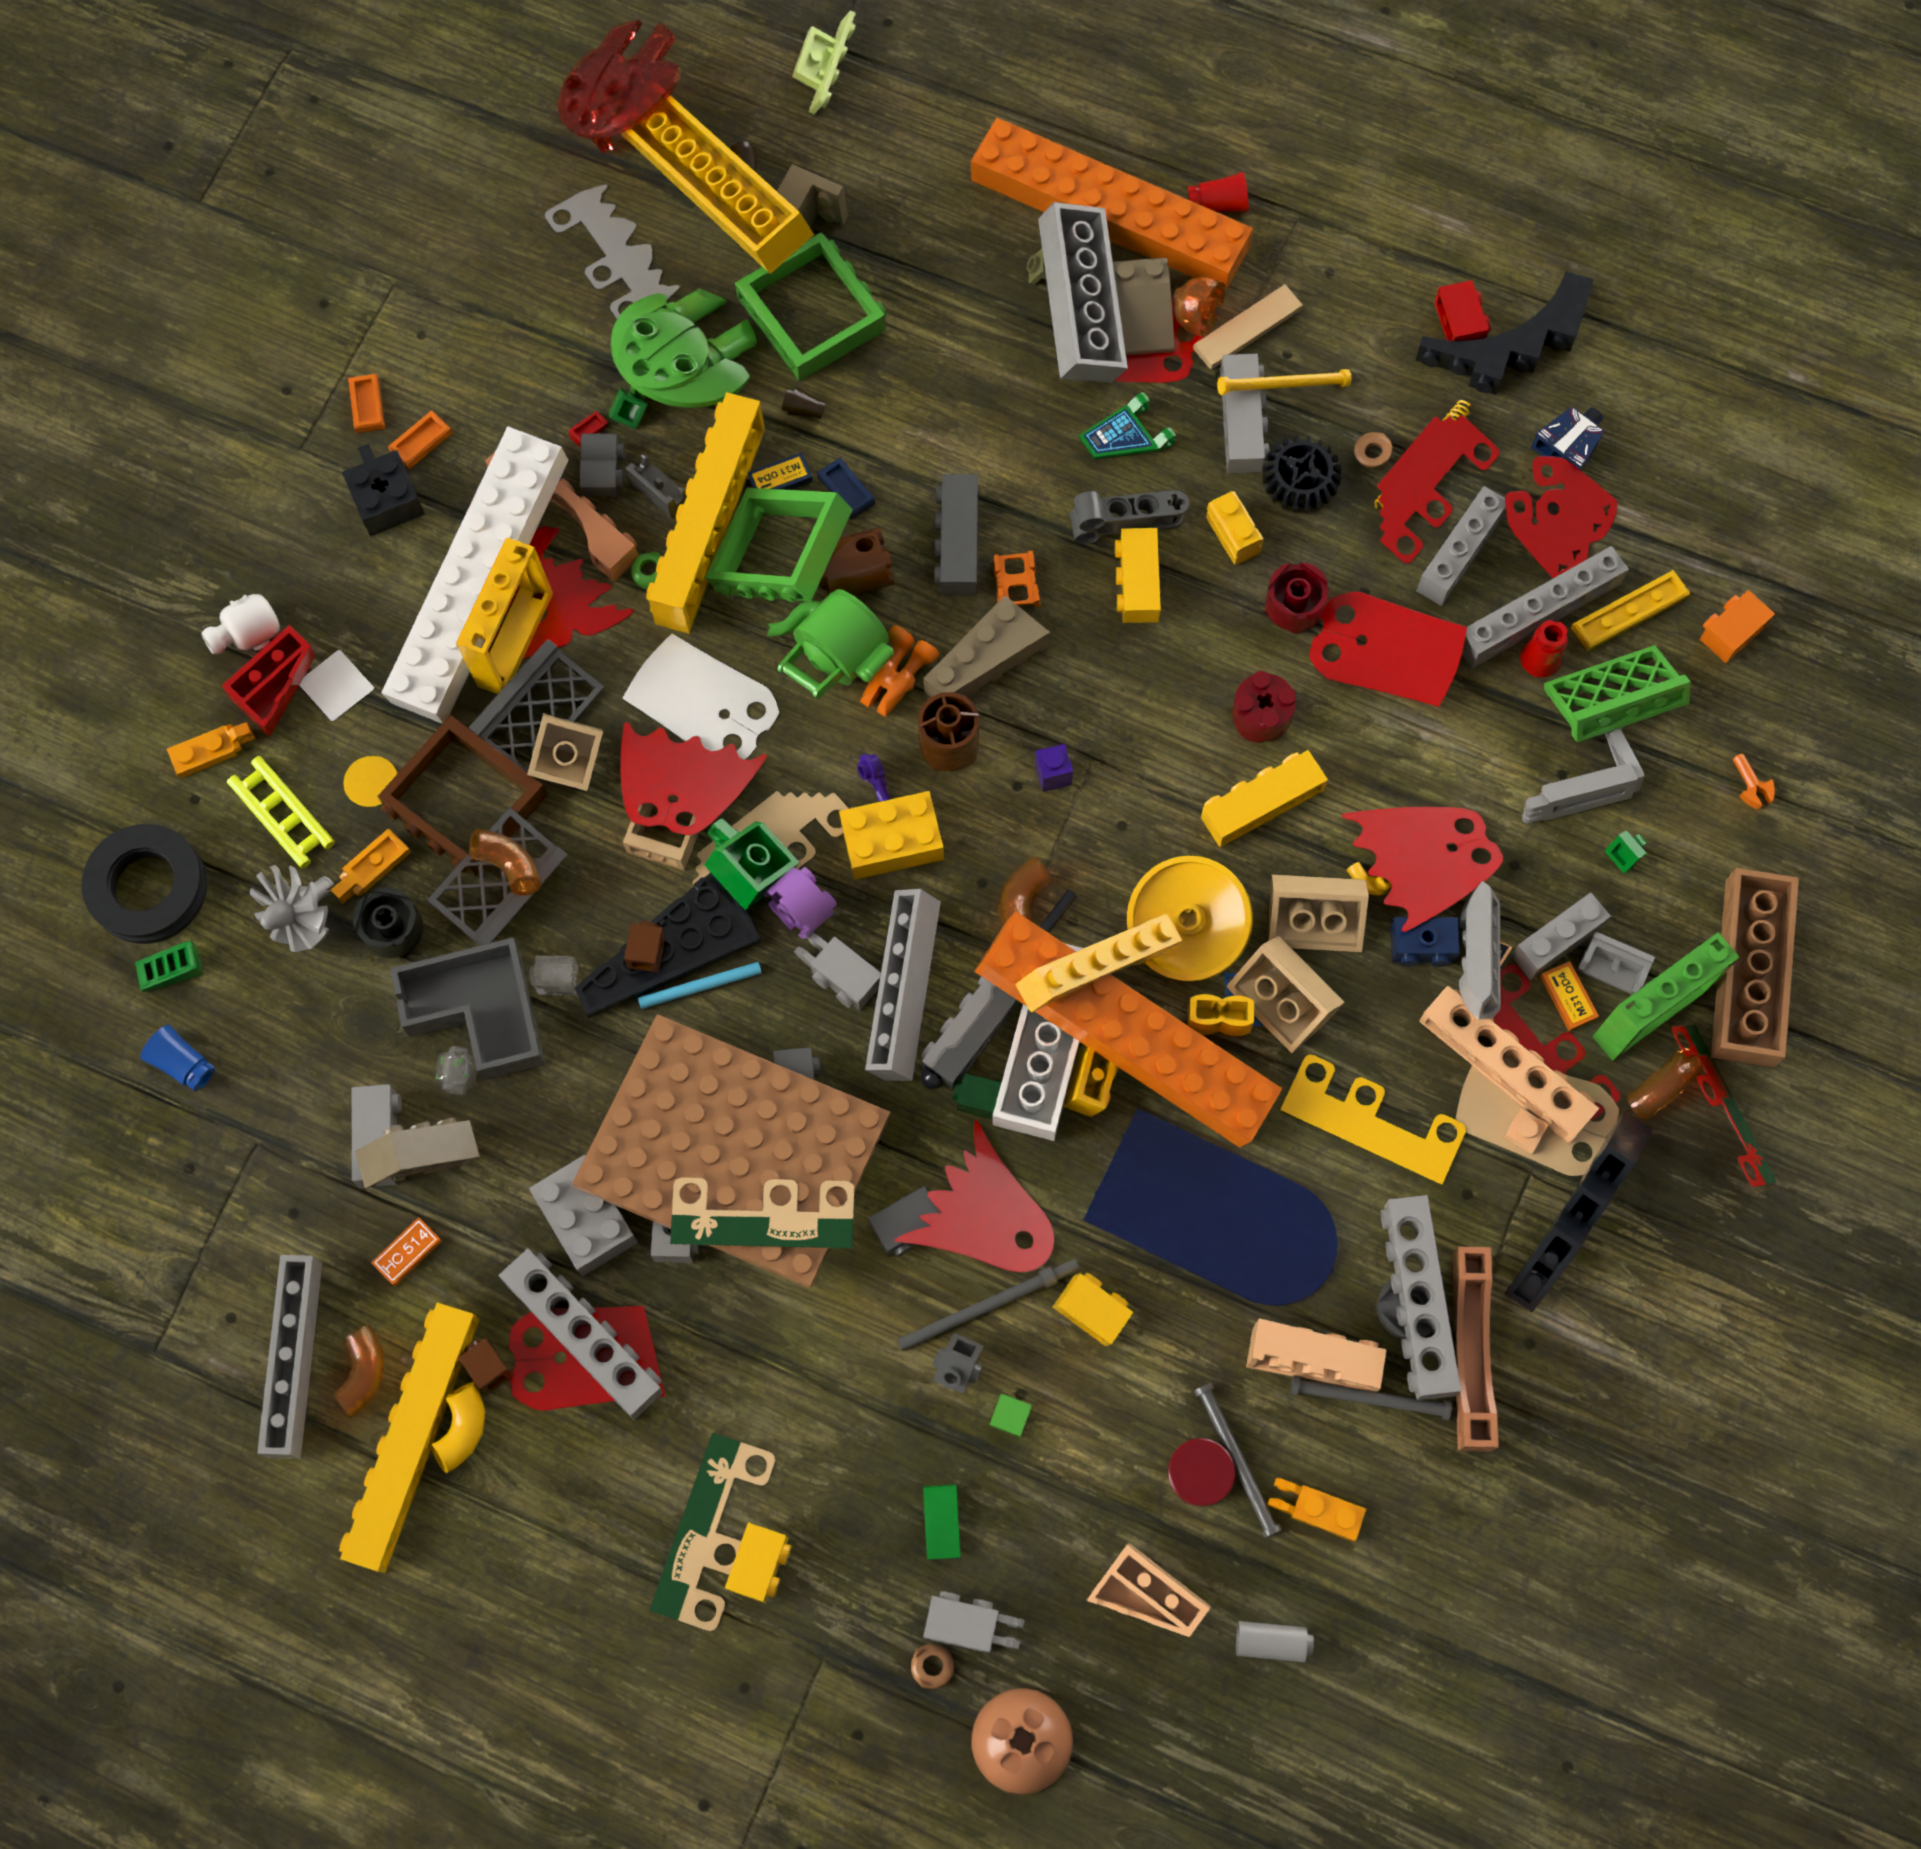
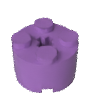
[764,867,837,939]

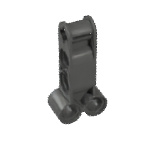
[1069,490,1189,545]

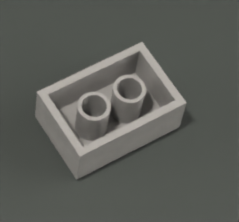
[529,1154,638,1277]

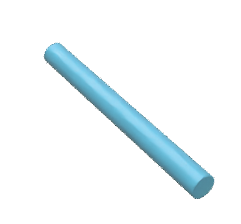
[638,962,762,1010]

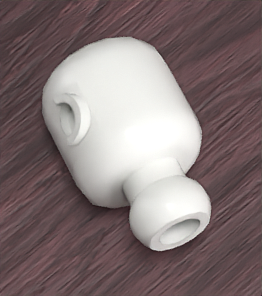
[201,594,280,654]

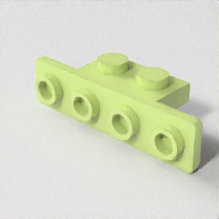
[792,10,855,115]

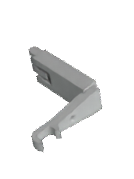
[1522,699,1645,823]

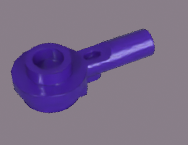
[857,754,891,802]

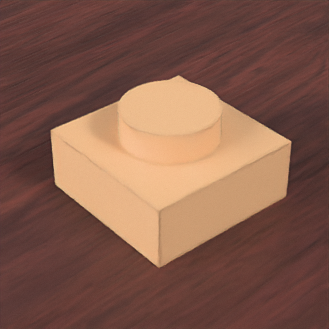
[1503,1108,1549,1154]

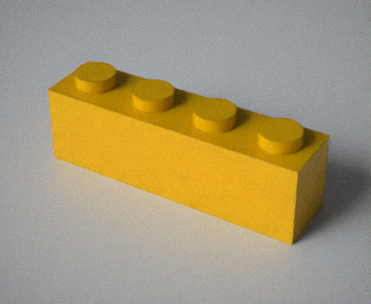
[1201,750,1328,848]

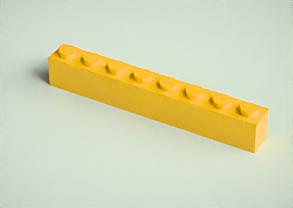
[339,1303,480,1574]

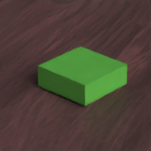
[990,1394,1032,1438]

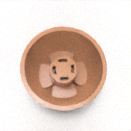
[971,1688,1073,1795]

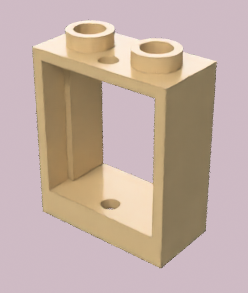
[623,795,699,871]

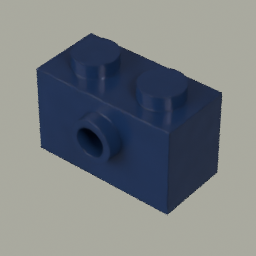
[1390,917,1460,967]

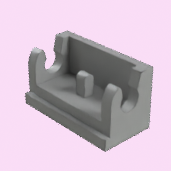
[1577,932,1655,995]

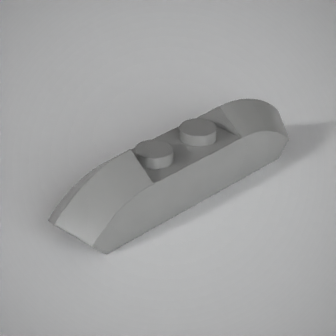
[1459,881,1501,1020]

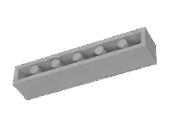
[865,889,941,1081]
[257,1255,322,1459]

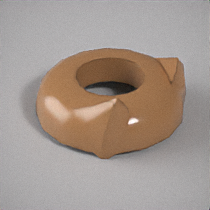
[1354,432,1393,468]
[911,1644,954,1689]

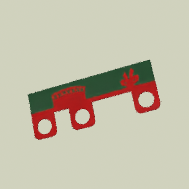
[1671,1025,1777,1187]

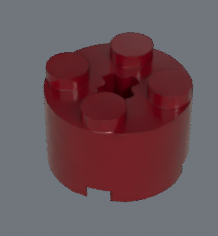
[1265,562,1329,634]
[1232,671,1296,743]

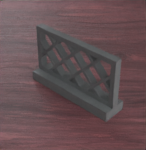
[469,639,604,773]
[427,807,568,946]

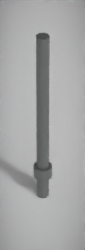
[897,1259,1080,1351]

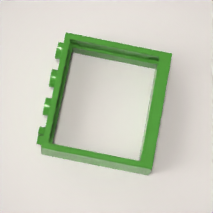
[735,232,887,382]
[705,488,853,603]
[1592,932,1740,1062]

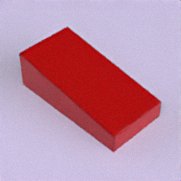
[569,411,608,448]

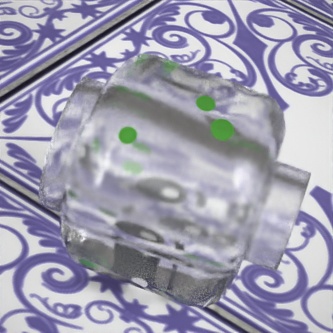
[435,1046,477,1095]

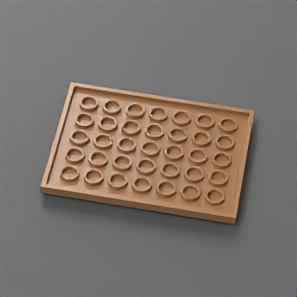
[572,1014,890,1289]

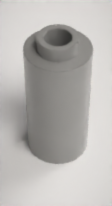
[1236,1621,1314,1662]

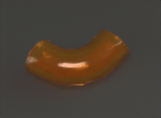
[469,828,541,896]
[998,856,1052,927]
[1627,1049,1702,1120]
[333,1325,384,1418]

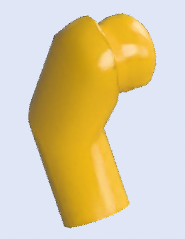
[1346,862,1392,896]

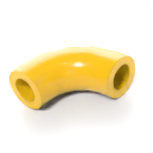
[430,1382,485,1474]

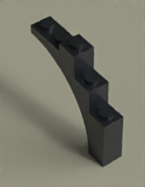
[1415,271,1594,394]

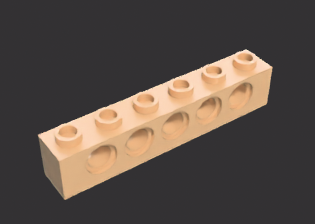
[1419,986,1599,1144]

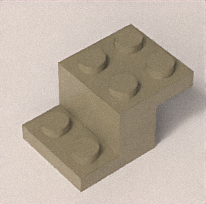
[777,164,848,227]

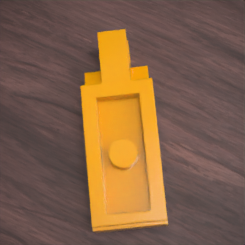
[167,722,255,778]
[331,829,411,904]

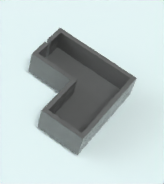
[390,937,546,1080]

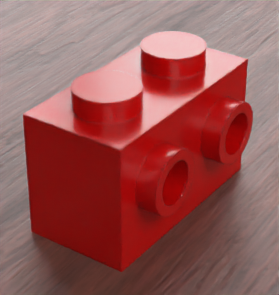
[1434,280,1491,341]

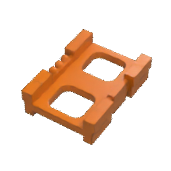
[992,551,1040,607]

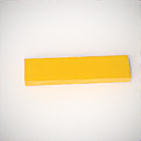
[1571,570,1690,652]

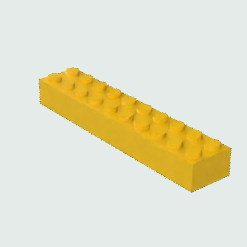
[608,77,814,274]

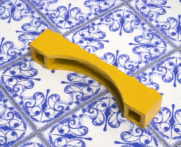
[1015,913,1182,1012]

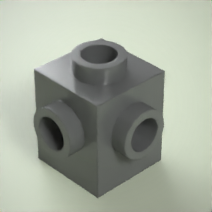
[933,1333,984,1394]

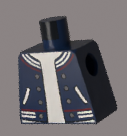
[1531,407,1604,471]

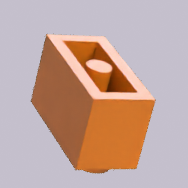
[1699,590,1775,663]

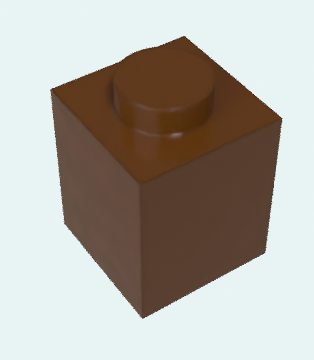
[624,921,666,973]
[458,1338,514,1396]

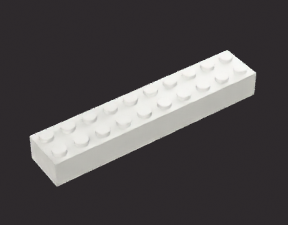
[381,426,569,724]

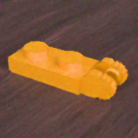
[1267,1478,1366,1542]

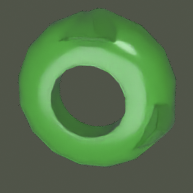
[631,551,661,589]

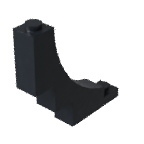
[1505,1111,1653,1312]

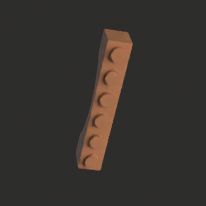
[485,451,638,582]
[1452,1247,1498,1452]

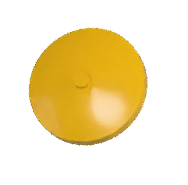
[1127,856,1253,981]

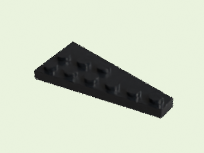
[575,872,761,1018]

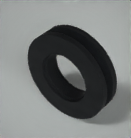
[81,824,207,944]

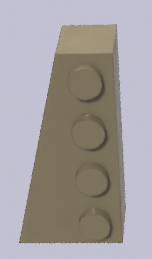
[924,596,1050,698]

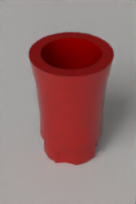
[1187,171,1249,213]
[1520,620,1568,678]

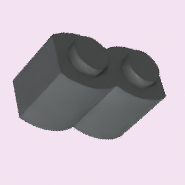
[580,434,625,496]

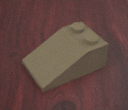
[1113,258,1175,355]

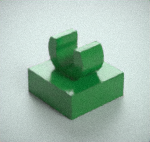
[1604,830,1648,874]

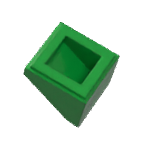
[609,387,648,430]

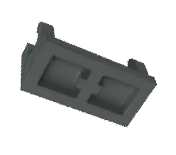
[626,454,687,519]

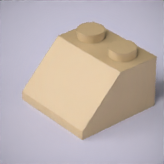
[527,714,603,791]

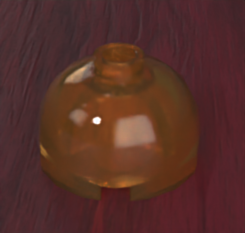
[1172,276,1225,337]

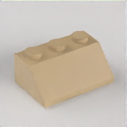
[1268,875,1369,952]
[1226,936,1345,1053]

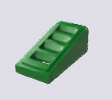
[135,940,204,992]

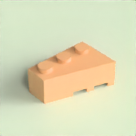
[1086,1543,1210,1637]

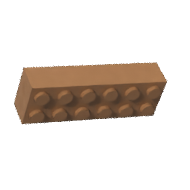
[1711,868,1799,1068]

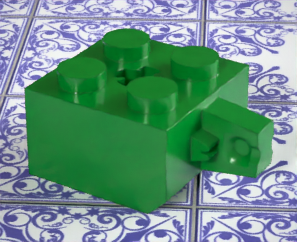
[704,818,800,910]

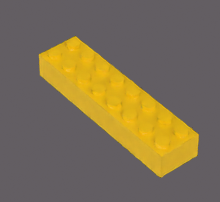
[646,392,765,634]

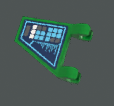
[1078,392,1176,460]

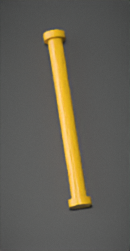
[1217,369,1352,395]

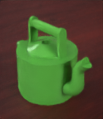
[767,589,894,699]

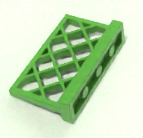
[1544,645,1691,743]

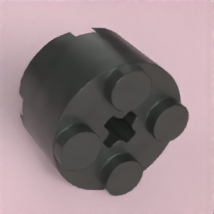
[353,887,423,958]

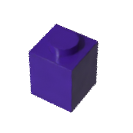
[1035,744,1073,792]

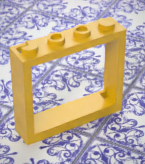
[456,537,553,694]

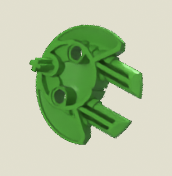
[611,288,757,408]

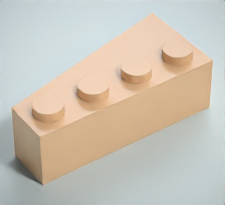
[1246,1318,1386,1392]

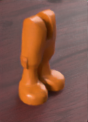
[860,625,940,718]

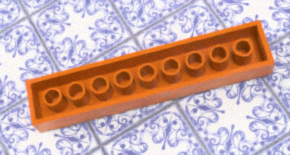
[971,118,1253,292]
[974,911,1282,1148]

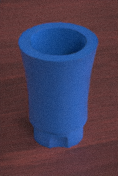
[140,1025,215,1092]

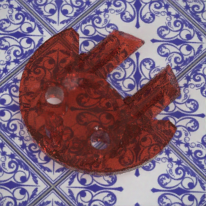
[558,20,682,153]

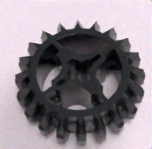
[1262,435,1342,514]

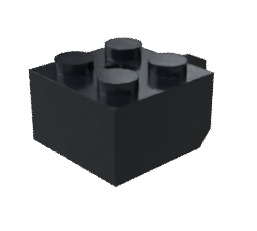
[342,444,425,537]

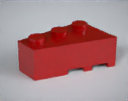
[222,625,315,738]

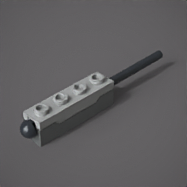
[921,890,1077,1091]

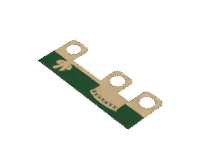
[670,1177,854,1248]
[649,1433,775,1631]

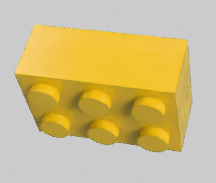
[839,791,944,880]

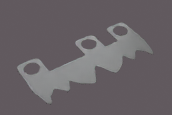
[545,185,680,319]

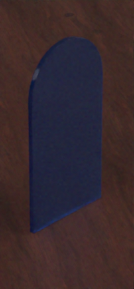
[1083,1108,1338,1306]

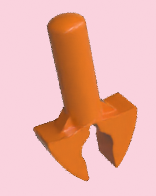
[1733,754,1775,810]

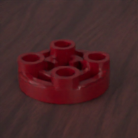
[1168,1438,1235,1507]

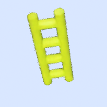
[227,756,335,869]

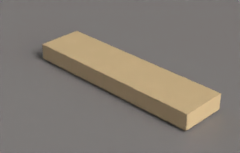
[1193,284,1303,370]

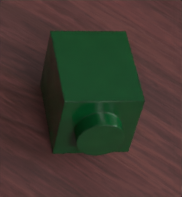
[952,1073,1001,1120]

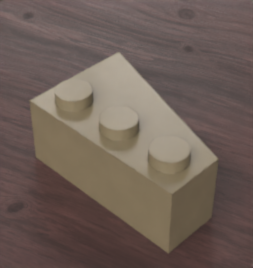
[355,1118,480,1188]

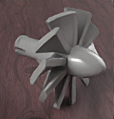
[250,865,334,952]

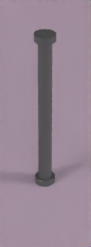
[1290,1375,1452,1420]
[1194,1383,1282,1539]

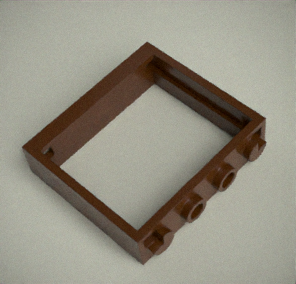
[377,715,548,877]

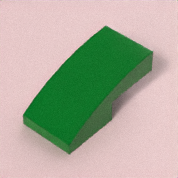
[923,1484,961,1560]

